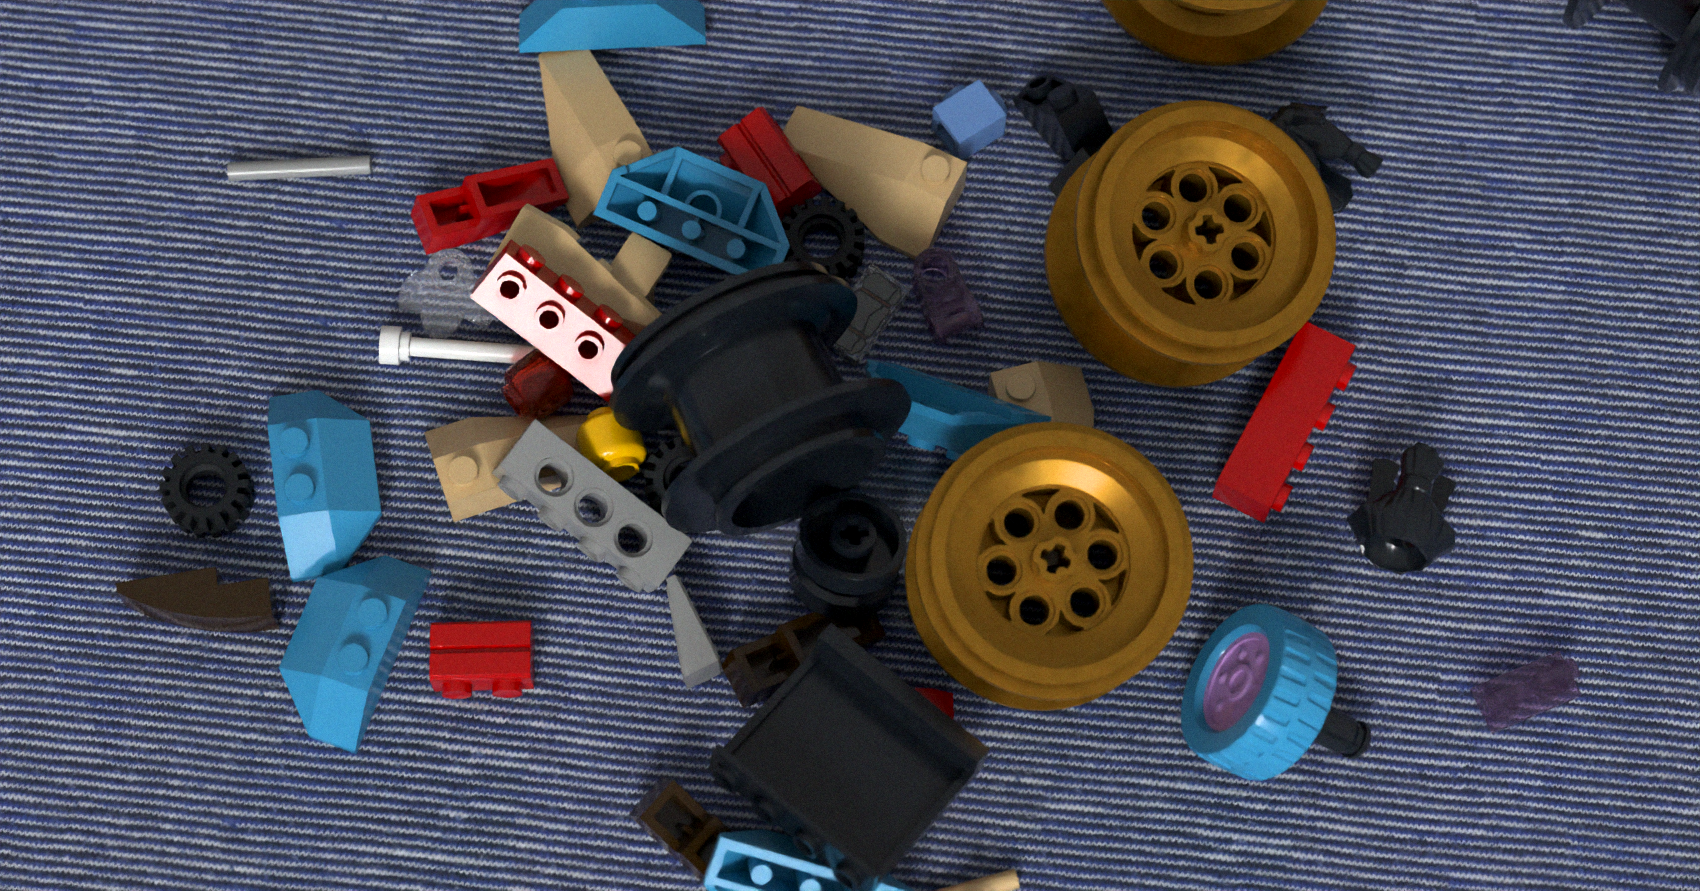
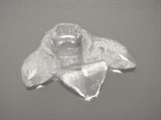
[398,248,493,339]

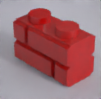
[717,106,823,221]
[429,620,535,699]

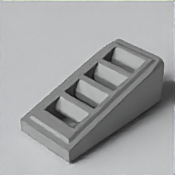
[666,575,722,689]

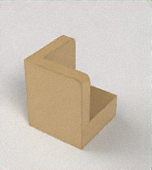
[610,232,672,306]

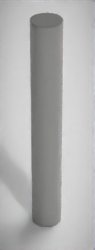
[227,155,372,181]

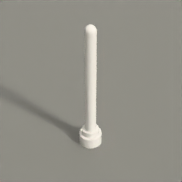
[379,325,561,367]

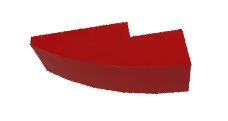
[410,158,569,255]

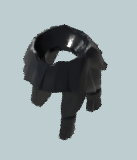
[1268,102,1384,214]
[1346,442,1456,575]

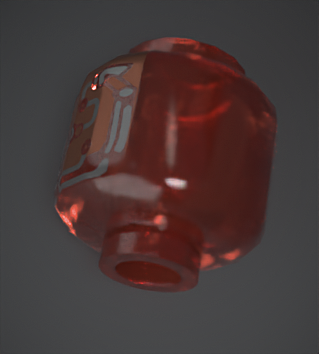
[501,348,574,420]

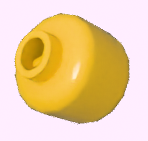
[576,407,647,482]

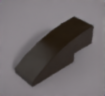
[116,567,280,633]
[721,612,886,709]
[628,777,732,883]

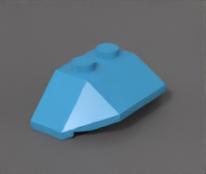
[519,0,706,53]
[594,146,790,276]
[865,359,1052,461]
[267,390,382,582]
[279,555,432,754]
[703,829,915,891]

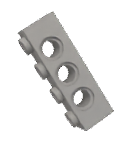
[492,419,693,593]

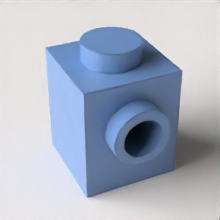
[931,79,1008,160]

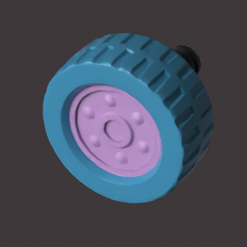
[1181,604,1372,781]

